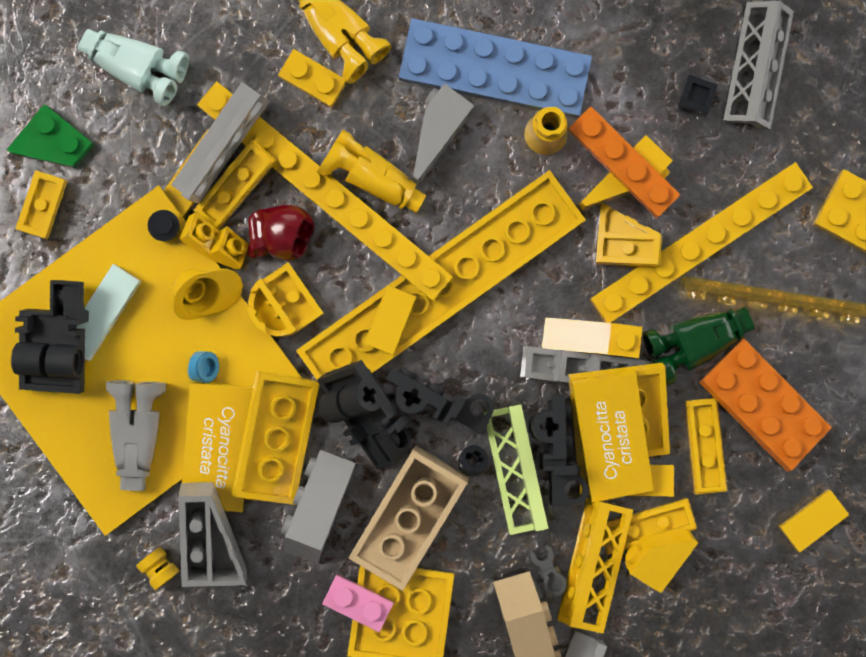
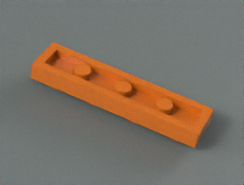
[568,106,680,219]

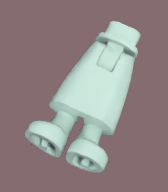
[78,29,190,107]

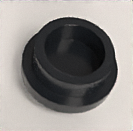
[148,210,180,242]

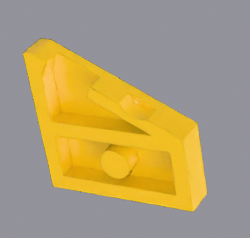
[596,204,662,267]

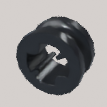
[457,445,488,477]

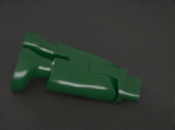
[642,307,755,386]

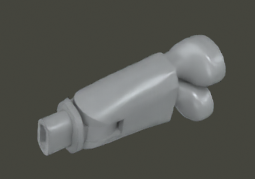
[106,380,166,491]

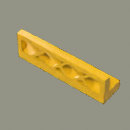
[557,498,633,634]

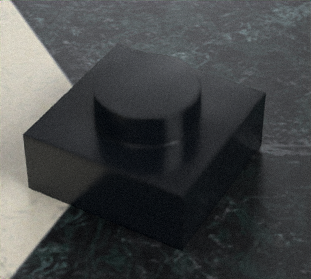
[677,75,718,116]

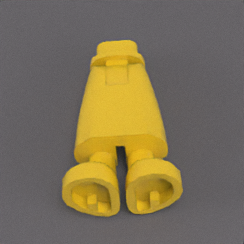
[298,0,392,84]
[317,129,426,213]

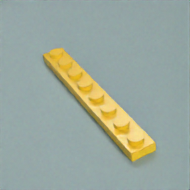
[590,162,813,323]

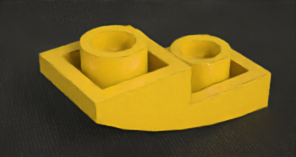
[179,212,249,270]

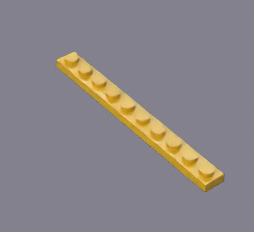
[197,81,453,302]

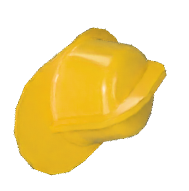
[169,269,243,320]

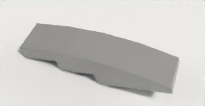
[520,346,653,383]

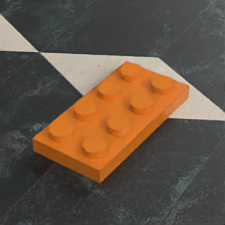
[699,338,832,472]

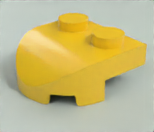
[247,262,324,337]

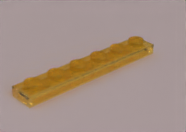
[678,276,866,324]

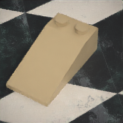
[349,445,469,591]

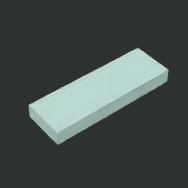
[77,264,142,361]

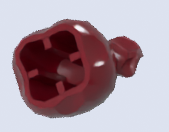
[246,204,315,260]

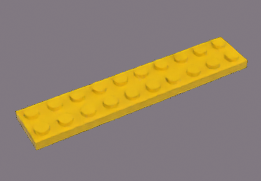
[296,170,586,380]

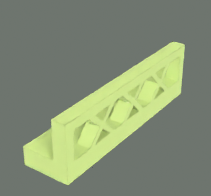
[483,404,548,535]

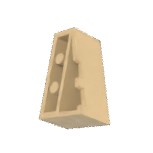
[493,571,562,657]

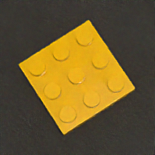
[568,362,670,466]
[347,566,454,657]

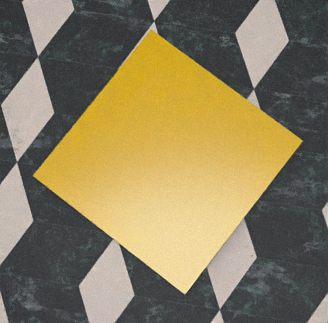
[0,185,302,536]

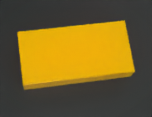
[364,285,417,355]
[778,489,849,552]

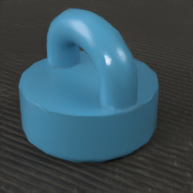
[187,351,219,383]

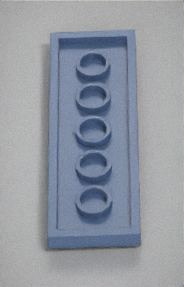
[399,18,592,118]

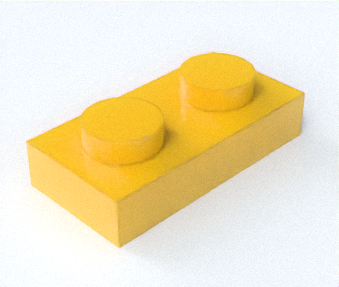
[278,49,347,109]
[16,170,68,240]

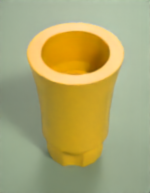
[524,107,567,155]

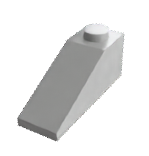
[413,83,474,184]

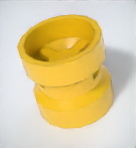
[136,546,180,591]

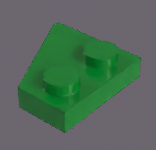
[6,104,95,168]

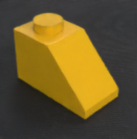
[624,528,698,593]

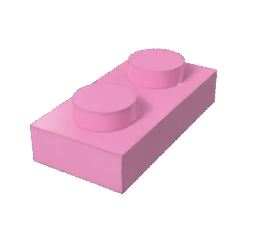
[322,574,394,632]

